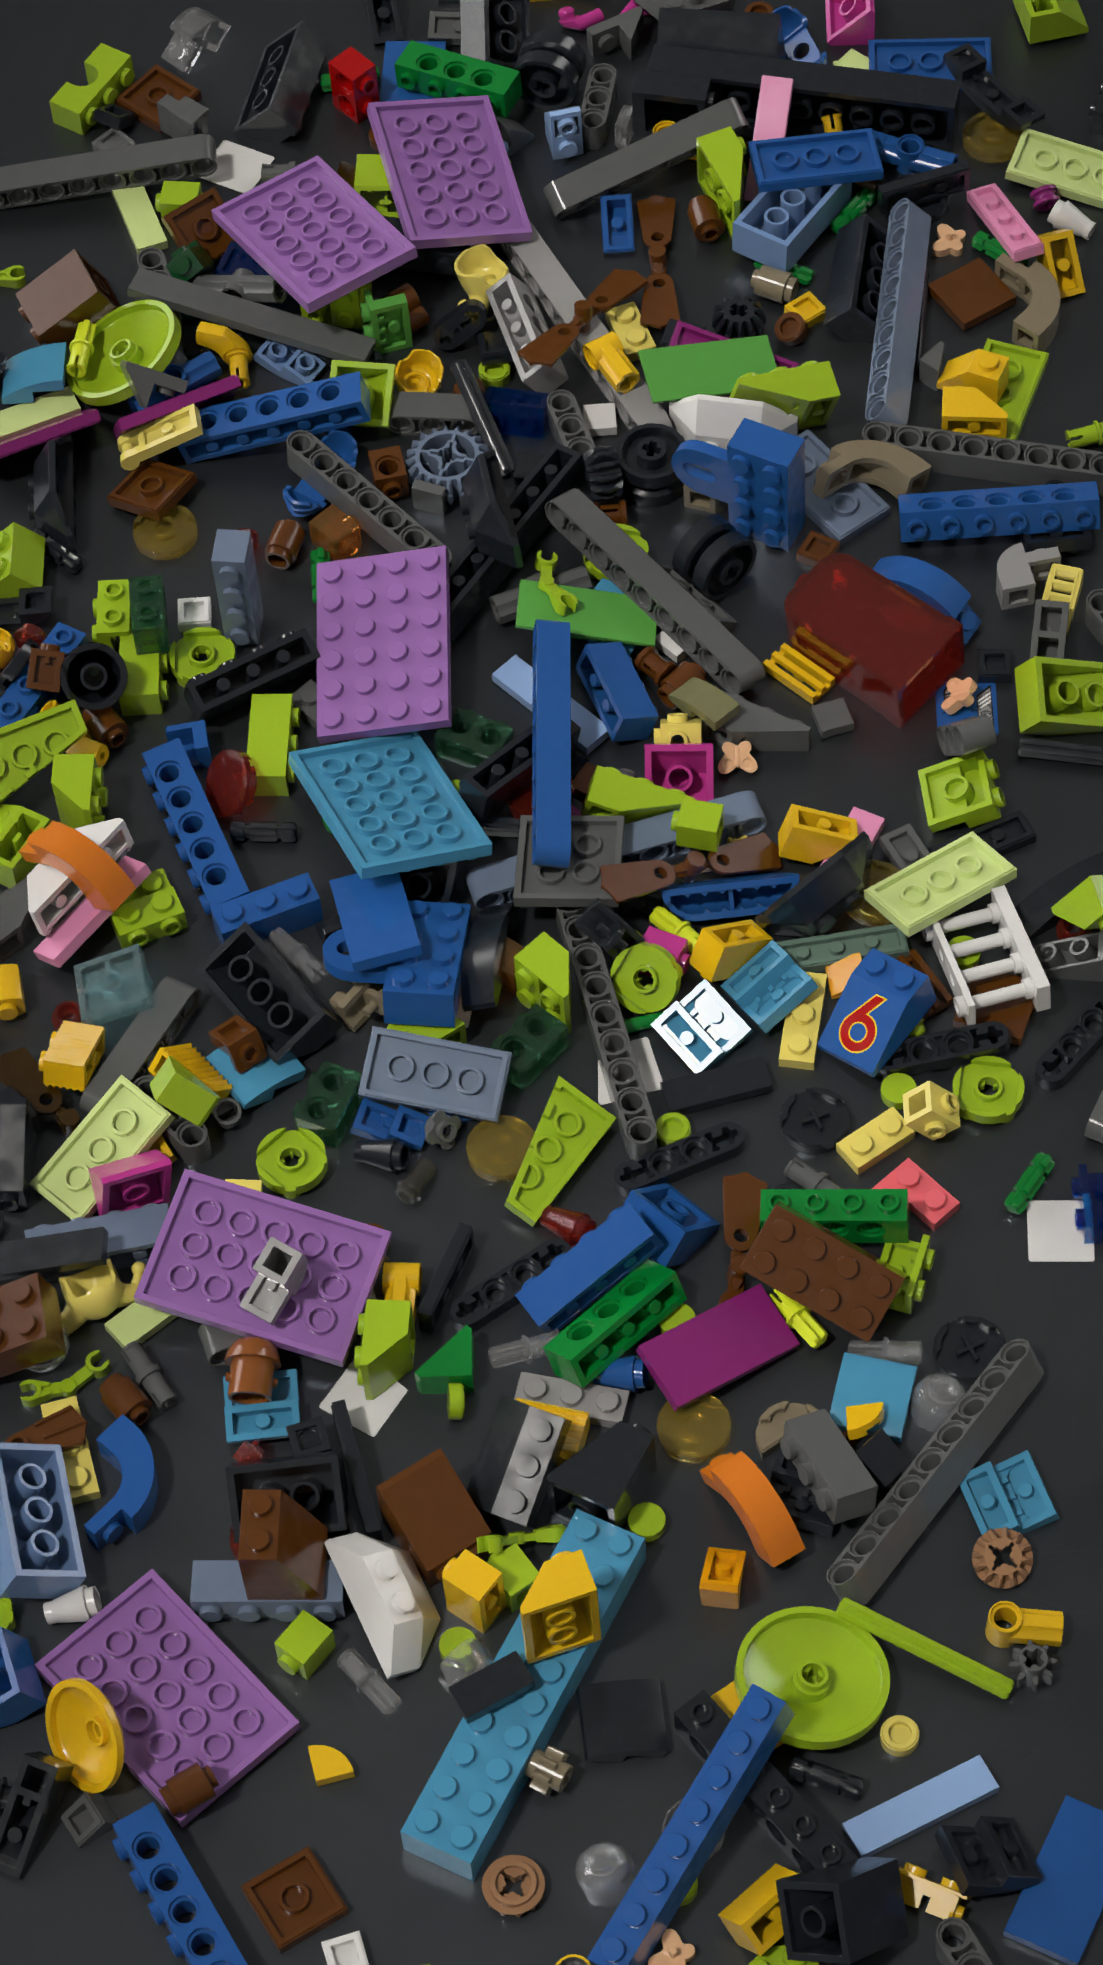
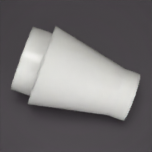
[1047,199,1097,240]
[43,1585,102,1625]

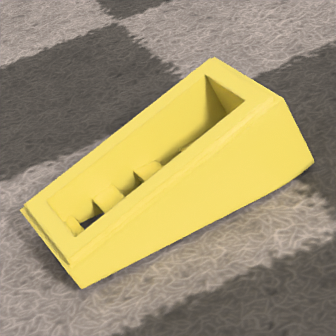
[1042,563,1084,636]

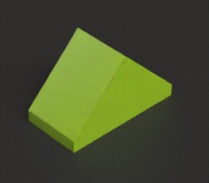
[149,1056,221,1127]

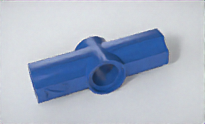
[873,130,959,175]
[126,351,222,413]

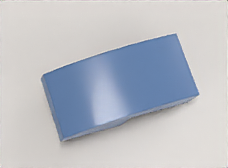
[253,339,326,385]

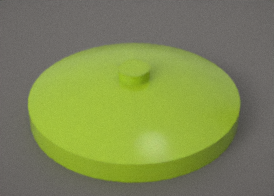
[66,299,181,406]
[734,1606,890,1750]

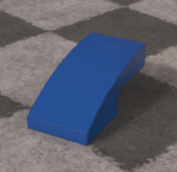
[349,1098,430,1150]

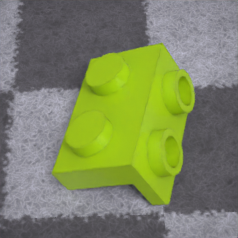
[92,579,132,649]
[880,1234,936,1314]

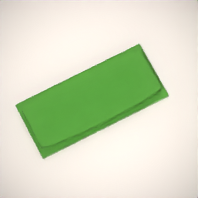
[638,335,777,404]
[515,579,657,647]

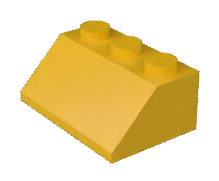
[520,1549,602,1664]

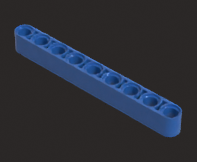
[532,619,571,868]

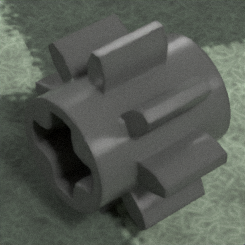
[1008,1640,1057,1692]

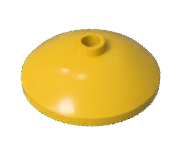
[45,1677,125,1793]

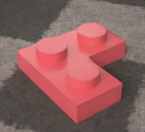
[872,1157,960,1231]

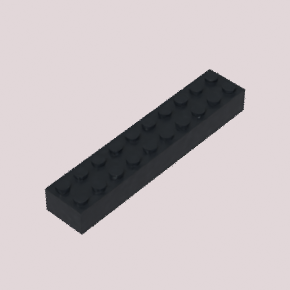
[647,44,960,152]

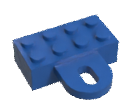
[671,418,805,551]
[322,900,472,1028]

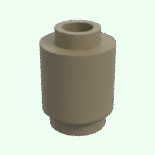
[750,265,799,304]

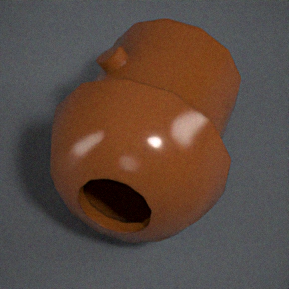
[224,1336,281,1405]

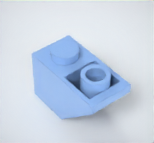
[544,106,584,160]

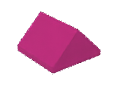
[825,0,875,46]
[644,743,714,802]
[88,1149,172,1216]

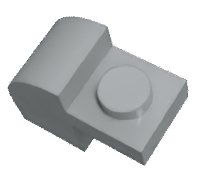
[996,543,1061,610]
[239,1236,308,1326]

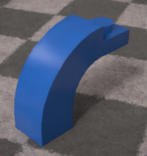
[864,556,982,646]
[84,1414,159,1551]

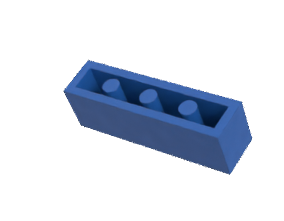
[515,1202,664,1338]

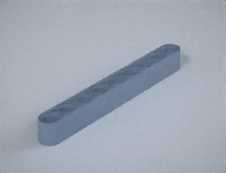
[865,198,931,425]
[465,790,767,911]

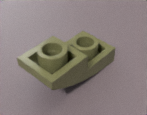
[668,677,740,731]

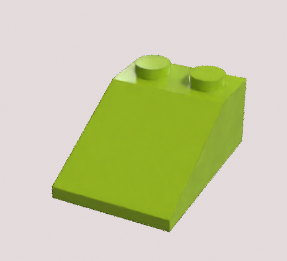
[696,126,747,239]
[1014,656,1103,736]

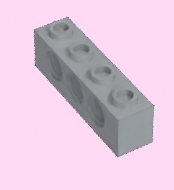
[485,272,569,398]

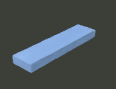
[492,654,609,755]
[842,1755,999,1858]

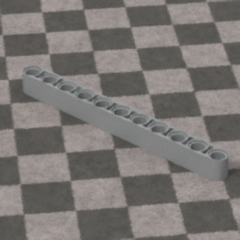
[498,220,672,430]

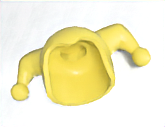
[454,244,509,320]
[58,1258,146,1336]

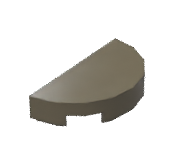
[755,1401,818,1459]

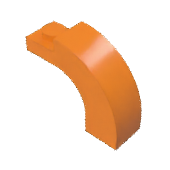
[19,821,136,912]
[699,1451,806,1568]

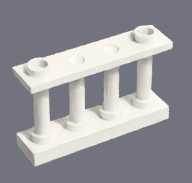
[921,885,1051,1026]

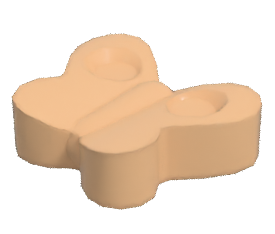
[932,224,966,257]
[941,677,978,715]
[718,741,758,774]
[648,1929,695,1965]

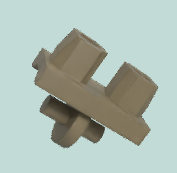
[330,982,384,1032]

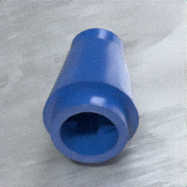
[593,1355,649,1392]

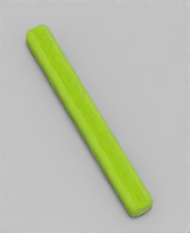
[836,1597,1015,1699]

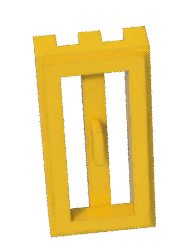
[762,642,835,705]

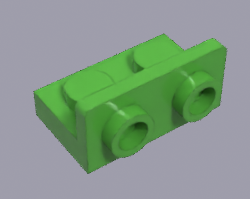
[359,289,413,355]

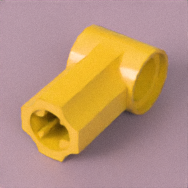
[582,331,640,394]
[382,1262,422,1324]
[985,1601,1064,1648]

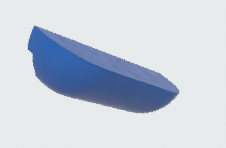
[661,873,800,921]

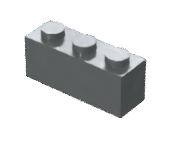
[780,1408,878,1525]

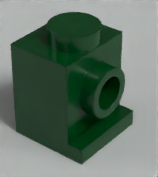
[165,239,215,283]

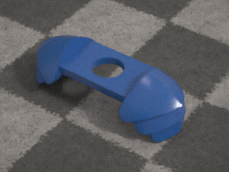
[772,5,828,65]
[283,430,358,517]

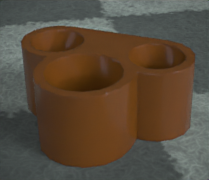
[380,283,430,334]

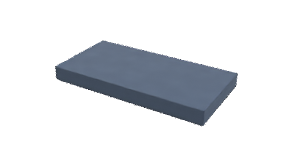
[798,429,891,546]
[358,1026,513,1124]

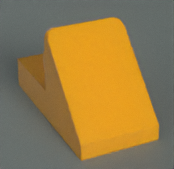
[699,1547,746,1609]

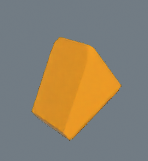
[825,952,862,999]

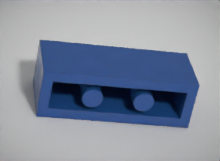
[575,642,659,742]
[210,872,323,945]

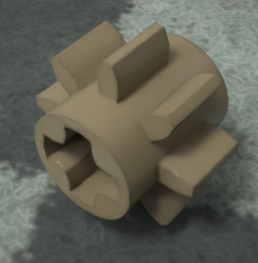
[525,1745,573,1796]

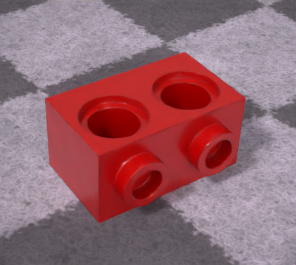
[328,46,380,124]

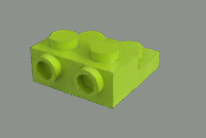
[918,750,1006,833]
[108,868,188,951]

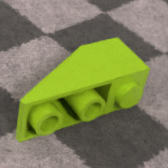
[580,765,695,824]

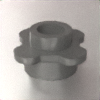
[424,1110,461,1150]

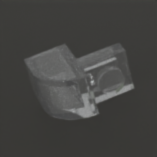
[161,7,230,74]

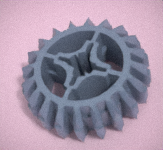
[405,425,489,506]

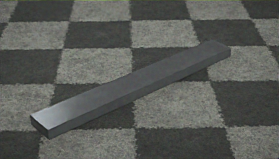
[127,267,376,362]

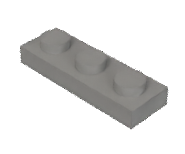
[514,1372,630,1428]

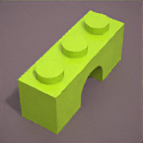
[49,43,135,136]

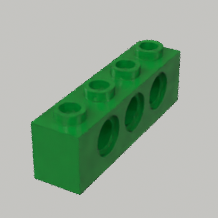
[394,40,523,118]
[759,1189,910,1243]
[543,1259,687,1388]

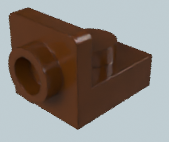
[26,643,67,693]
[208,1015,268,1074]

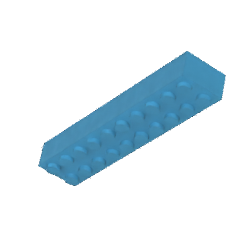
[400,1509,647,1882]

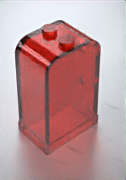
[784,553,965,729]

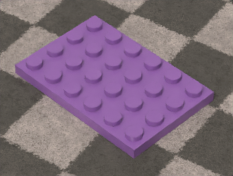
[367,95,533,249]
[211,155,418,314]
[317,545,452,744]
[134,1169,392,1367]
[34,1569,301,1828]

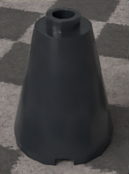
[60,642,128,710]

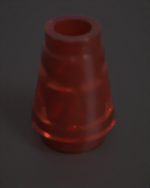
[540,1205,596,1247]

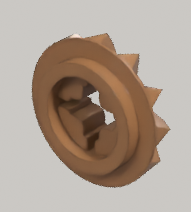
[972,1527,1033,1589]
[482,1855,545,1918]

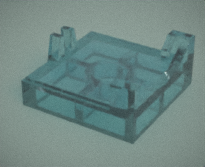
[73,944,154,1033]

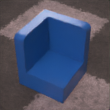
[165,720,213,769]

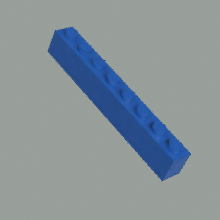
[587,1684,795,1965]

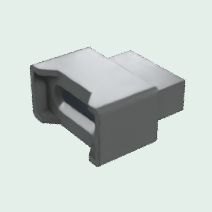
[157,94,211,138]

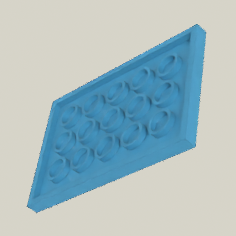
[289,731,492,880]

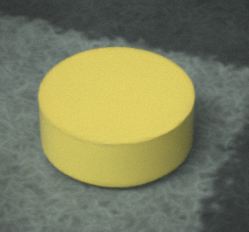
[880,1715,919,1757]

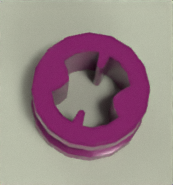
[1029,184,1061,211]

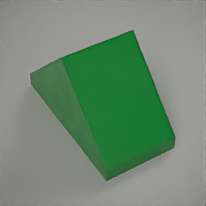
[414,1325,474,1394]

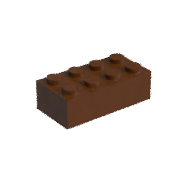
[739,1201,907,1343]
[0,1273,66,1378]

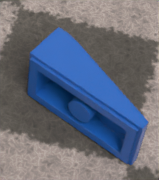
[600,194,635,255]

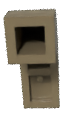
[995,253,1060,352]
[813,440,932,499]

